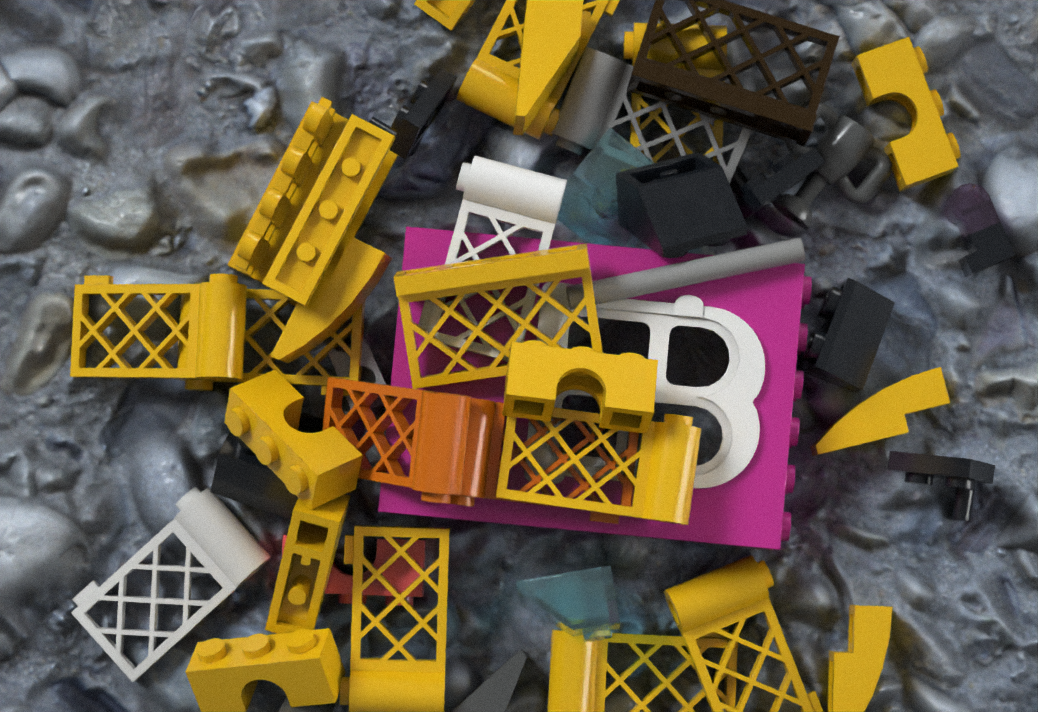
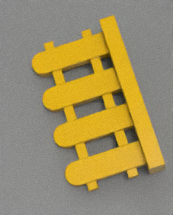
[227,97,349,283]

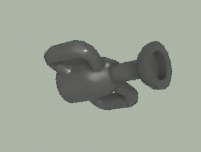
[771,103,892,230]

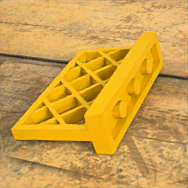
[393,243,603,389]

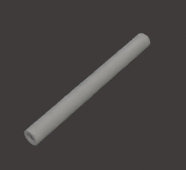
[566,238,805,310]

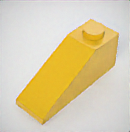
[513,0,591,135]
[265,494,350,634]

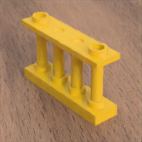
[262,114,398,307]

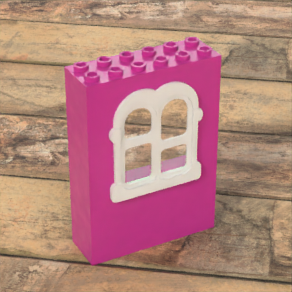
[378,226,812,550]

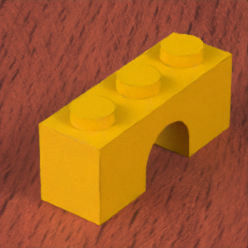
[851,37,961,192]
[502,340,658,434]
[224,369,363,510]
[185,628,346,712]

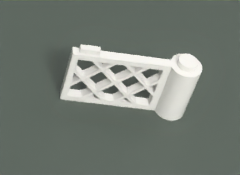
[418,156,567,362]
[71,487,272,682]

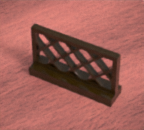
[626,0,840,147]

